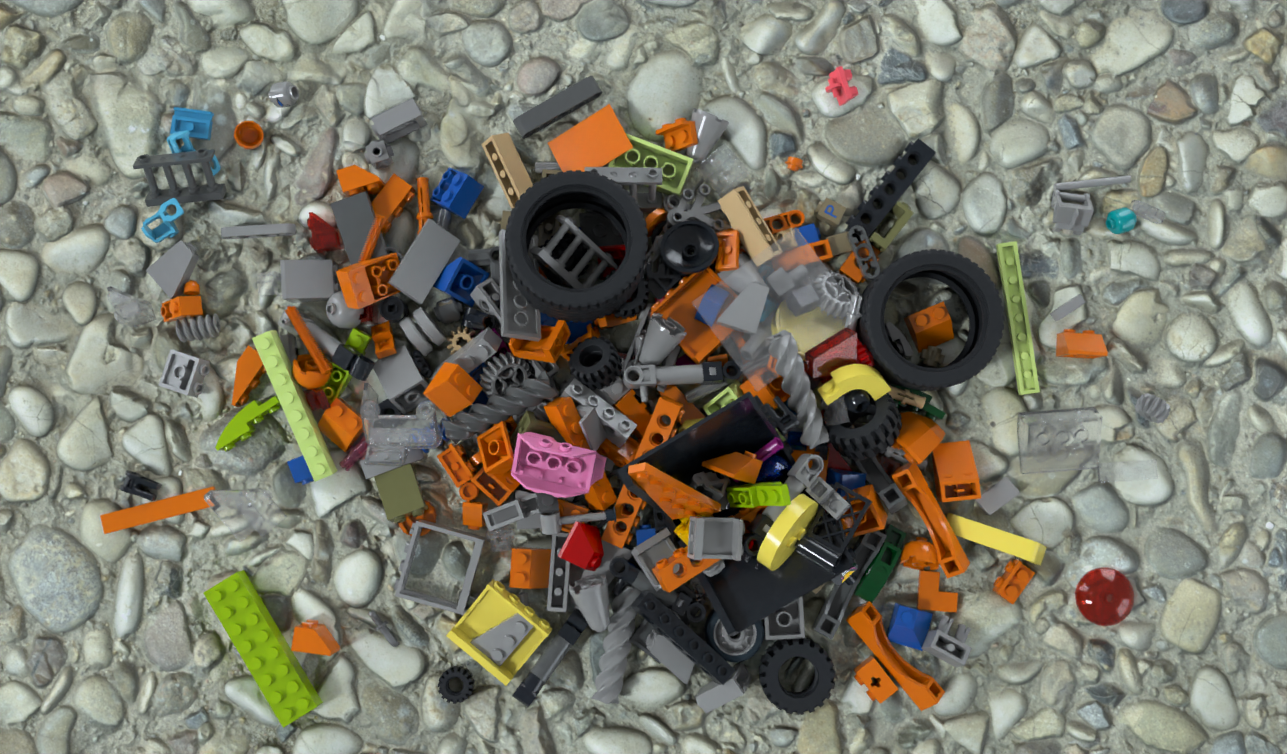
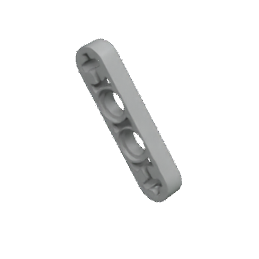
[221,223,296,239]

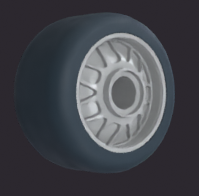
[705,609,764,662]

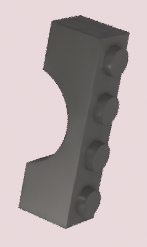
[852,457,908,515]

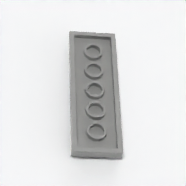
[499,229,541,341]

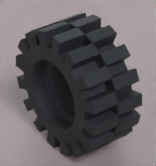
[438,666,475,704]

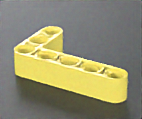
[946,513,1047,566]

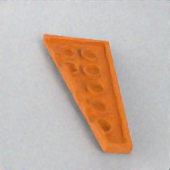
[628,462,721,520]

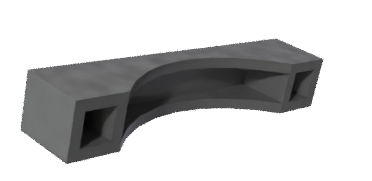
[812,531,887,640]

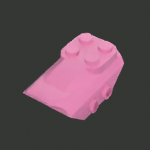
[511,432,607,498]

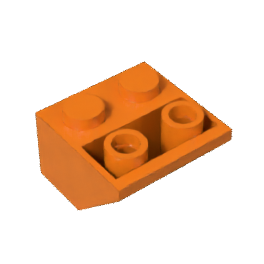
[336,165,385,197]

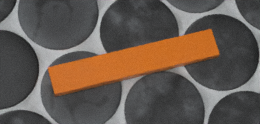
[100,486,219,534]

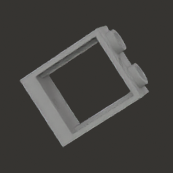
[371,98,428,145]

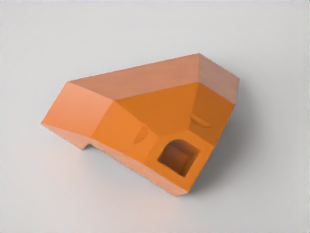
[869,412,946,464]

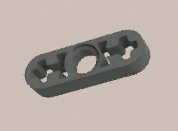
[847,225,880,280]

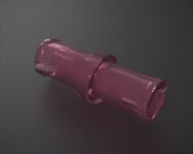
[339,435,374,471]

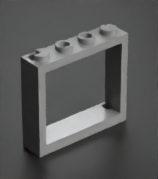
[394,519,486,615]

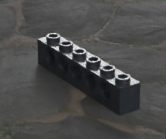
[845,138,936,241]
[631,591,735,685]

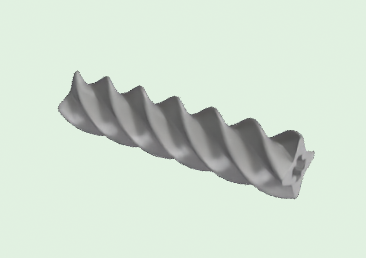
[766,330,829,449]
[592,583,642,704]

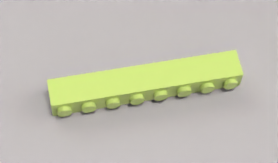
[252,330,338,482]

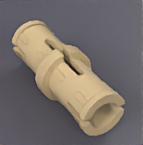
[888,385,926,409]

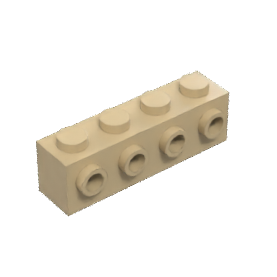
[482,133,533,209]
[718,186,783,267]

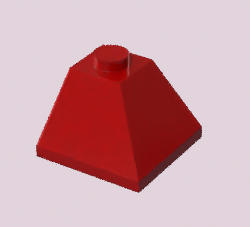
[558,521,604,572]

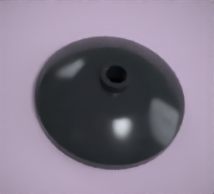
[660,220,719,274]

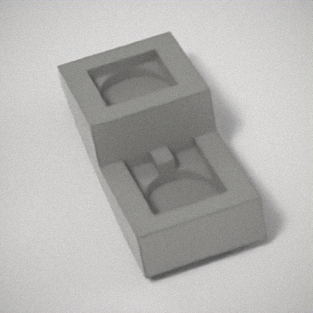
[805,476,851,521]

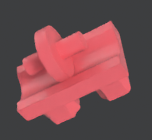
[825,66,858,106]

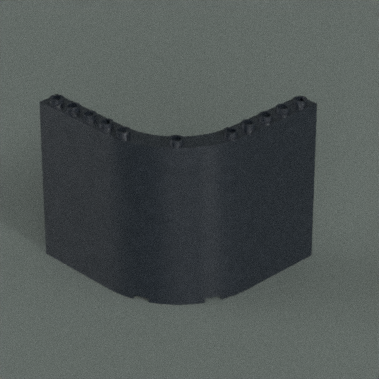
[617,391,857,637]

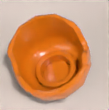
[234,121,264,150]

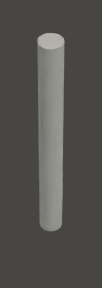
[1053,175,1131,191]

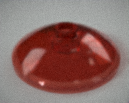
[1075,567,1134,626]

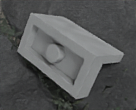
[576,405,607,451]

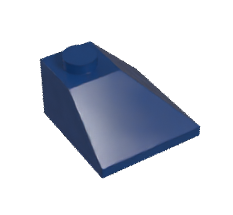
[433,257,490,307]
[886,602,933,651]

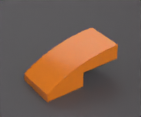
[371,321,397,359]

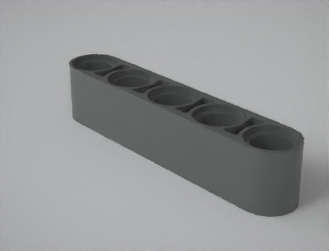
[513,76,603,139]

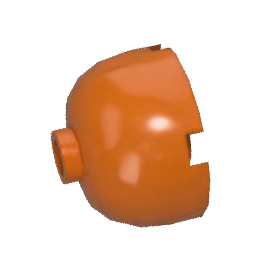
[292,354,333,390]
[900,537,940,570]

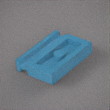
[170,107,214,140]

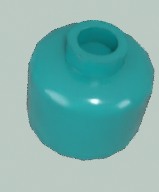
[1106,207,1137,234]

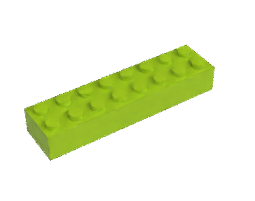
[203,570,323,728]

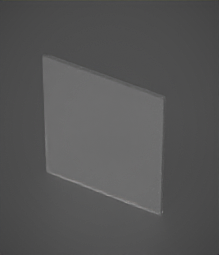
[692,227,862,392]

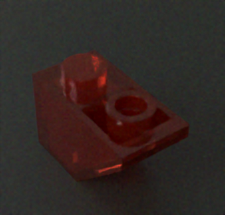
[307,212,341,253]

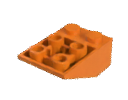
[336,252,401,309]
[931,440,981,502]
[470,467,521,506]

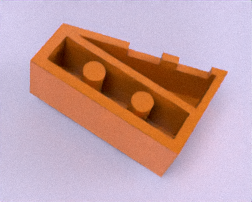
[612,389,663,444]

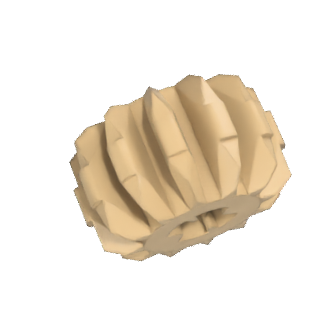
[447,327,476,355]

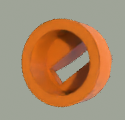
[184,280,200,296]

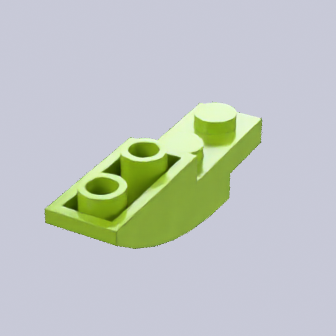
[317,327,372,403]
[215,396,281,452]
[726,482,791,508]

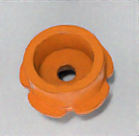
[785,156,803,171]

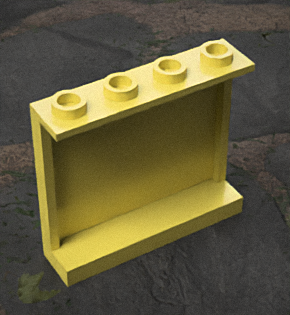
[446,579,553,686]

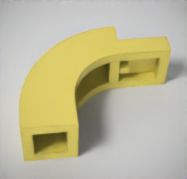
[817,364,891,405]

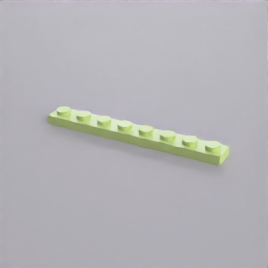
[996,241,1040,395]

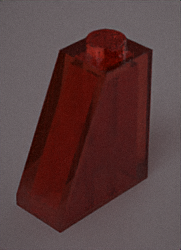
[803,328,857,378]

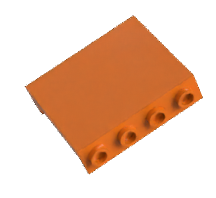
[650,267,738,365]

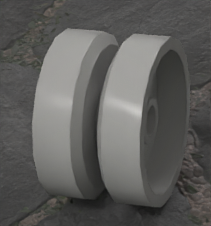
[399,307,447,356]

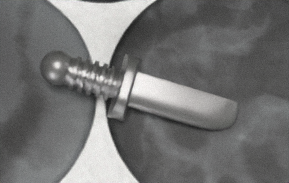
[369,610,400,647]

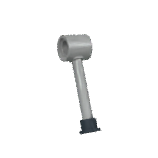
[540,507,617,535]

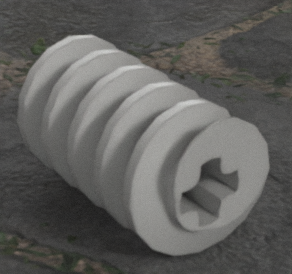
[176,314,220,342]

